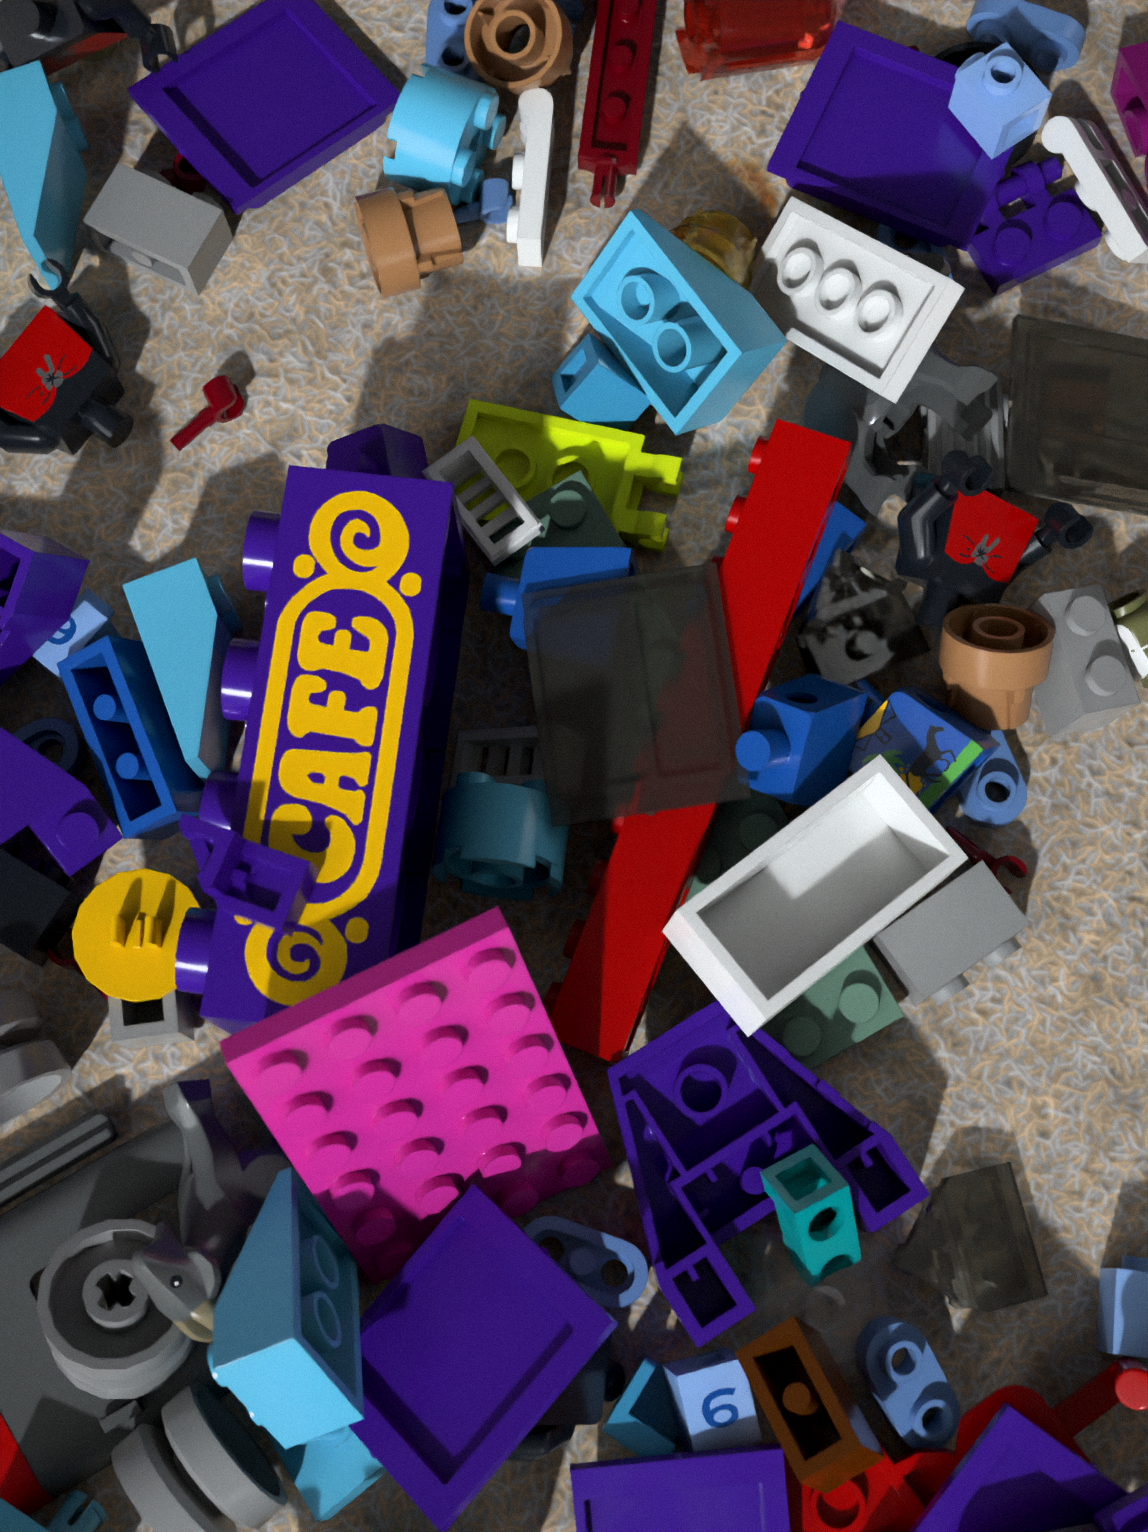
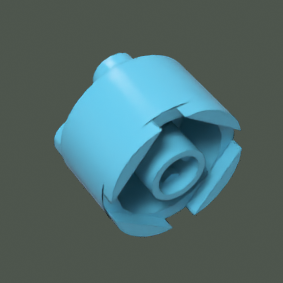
[383,62,506,205]
[432,772,571,901]

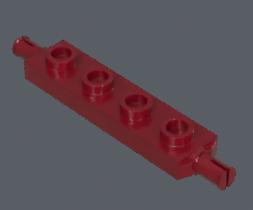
[578,0,658,208]

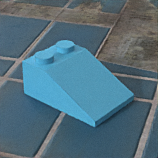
[0,60,90,290]
[570,209,788,435]
[122,557,243,784]
[207,1167,364,1449]

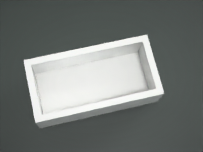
[662,754,968,1037]

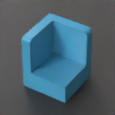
[551,332,651,431]
[601,1354,678,1457]

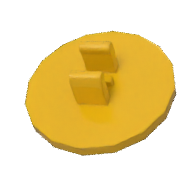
[72,868,201,1003]

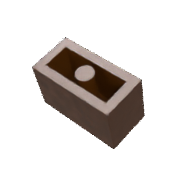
[734,1315,886,1494]

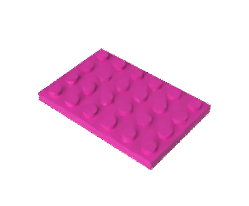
[218,906,614,1286]

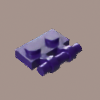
[967,156,1103,296]

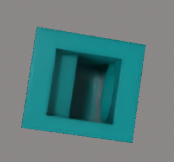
[760,1144,861,1287]

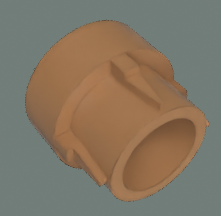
[464,0,573,95]
[353,186,463,299]
[938,603,1055,730]

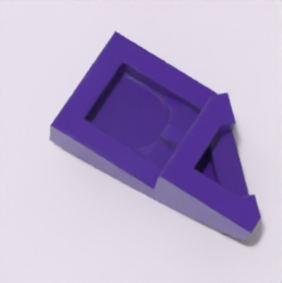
[178,814,320,937]

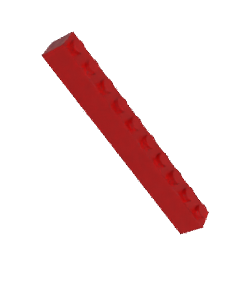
[543,418,852,1064]

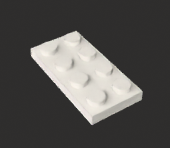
[740,196,965,404]

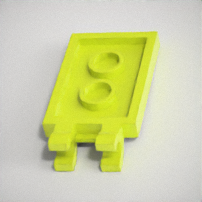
[455,399,684,554]

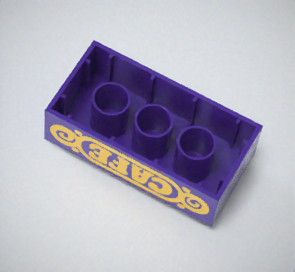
[175,465,471,1035]

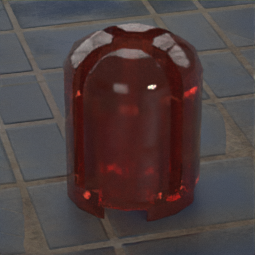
[675,0,837,81]

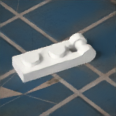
[507,87,555,267]
[1042,116,1148,263]

